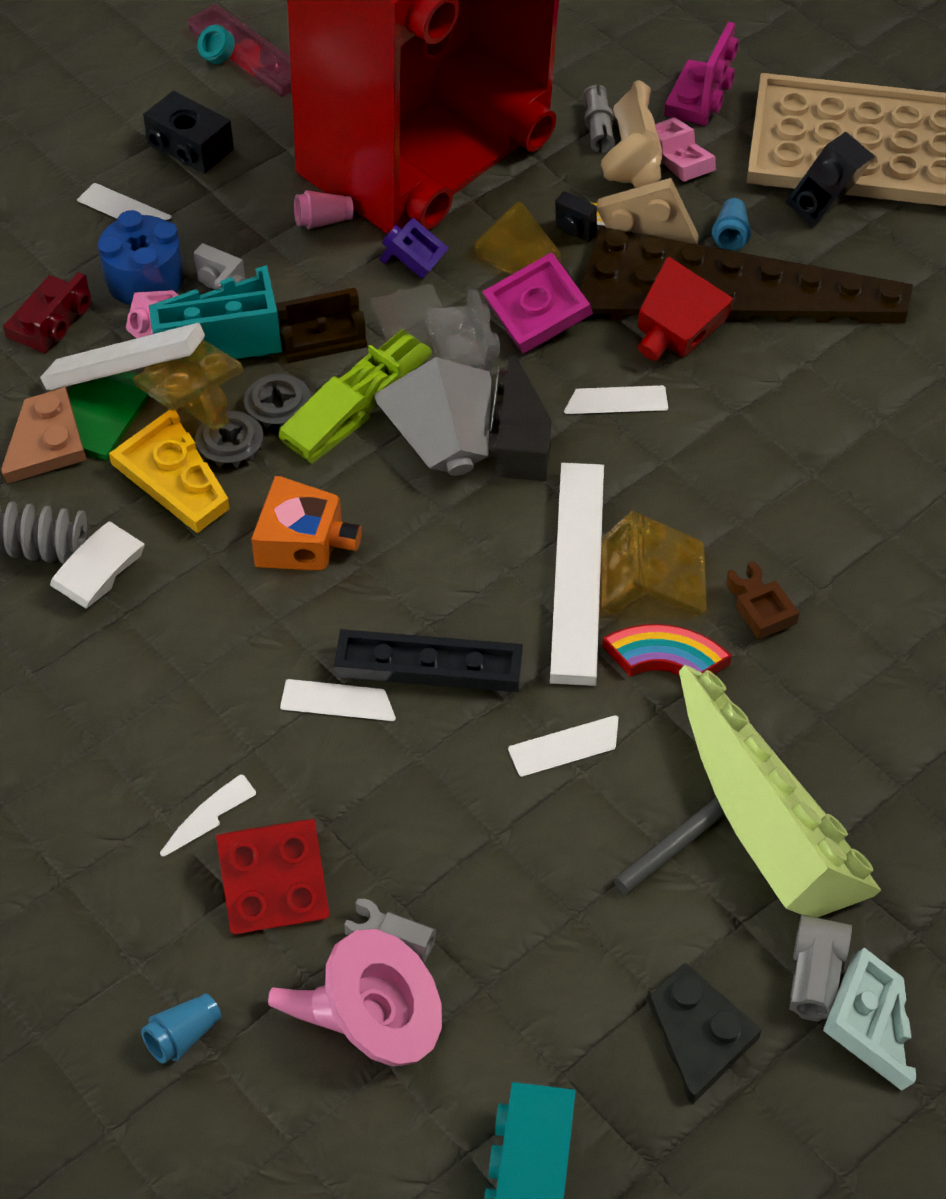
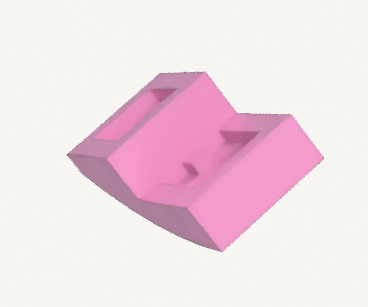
[655,117,716,182]

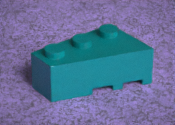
[149,265,282,370]
[484,1082,576,1199]

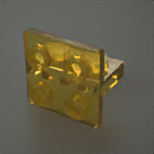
[133,340,244,431]

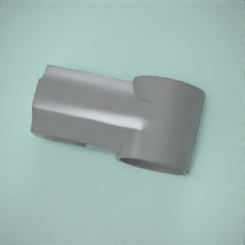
[789,915,852,1022]

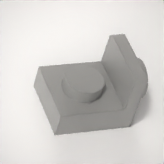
[193,243,246,290]

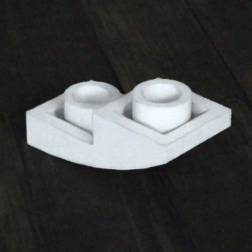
[50,521,145,609]

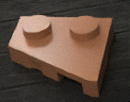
[1,387,87,484]

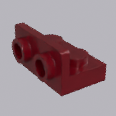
[3,272,92,354]

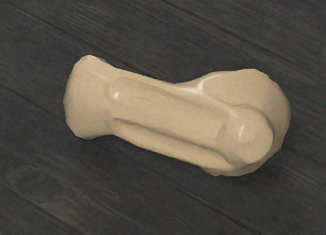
[601,80,662,188]

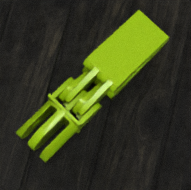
[279,329,432,464]

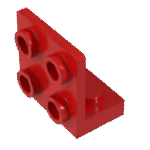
[216,818,329,934]

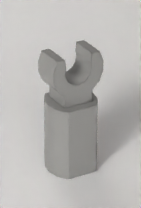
[344,898,436,963]

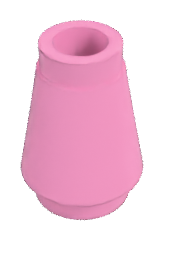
[294,190,353,230]

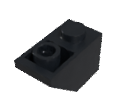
[785,132,875,227]

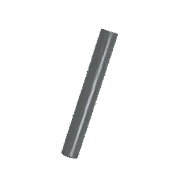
[614,797,725,895]

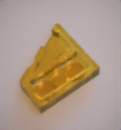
[474,201,561,274]

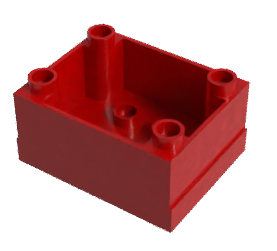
[287,0,559,234]

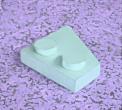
[823,948,916,1091]

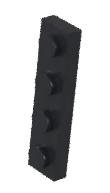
[334,629,523,692]

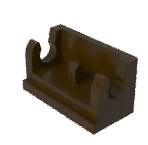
[276,287,367,363]

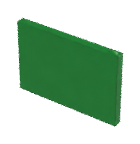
[68,371,158,461]

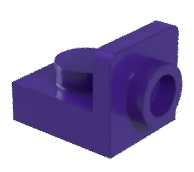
[379,217,449,279]

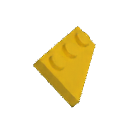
[109,407,230,534]

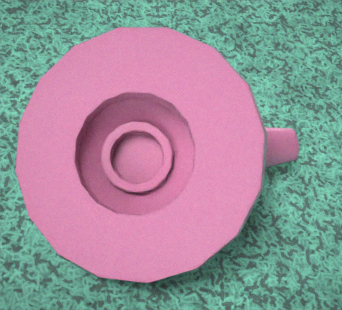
[268,929,442,1067]

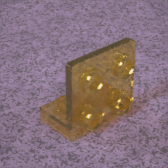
[602,510,707,616]

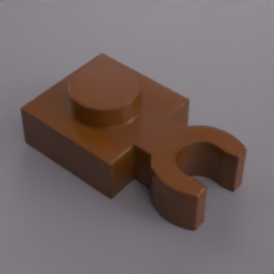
[726,561,800,640]

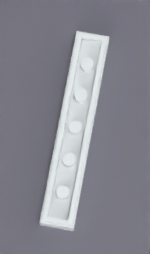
[550,463,604,686]

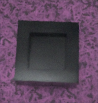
[555,191,597,242]

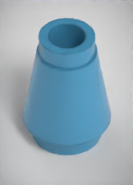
[712,198,751,251]
[141,993,222,1064]

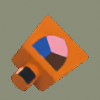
[251,476,362,571]

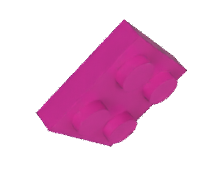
[482,252,593,354]

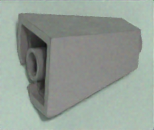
[374,357,491,476]

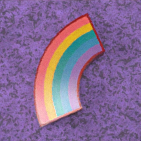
[602,624,732,677]

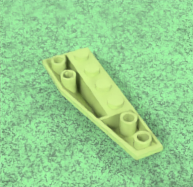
[679,665,881,918]

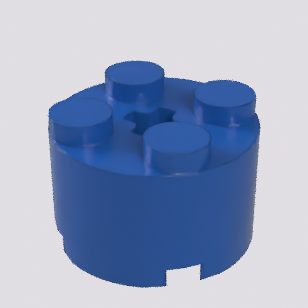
[98,210,184,305]

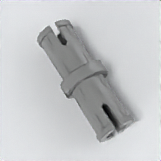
[584,85,615,153]

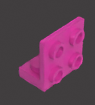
[664,21,739,126]

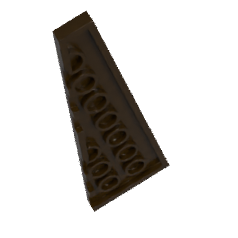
[580,227,913,324]

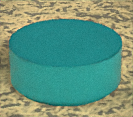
[197,25,235,64]

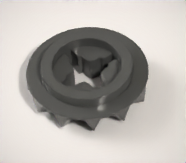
[244,374,311,429]
[195,411,263,469]

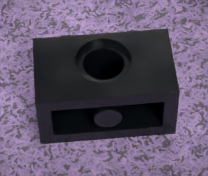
[143,90,234,174]

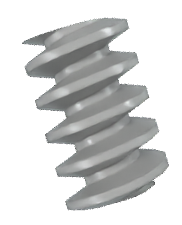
[0,501,87,564]

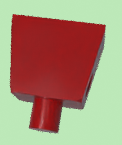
[637,257,733,361]

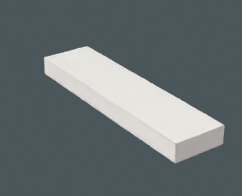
[40,323,205,390]

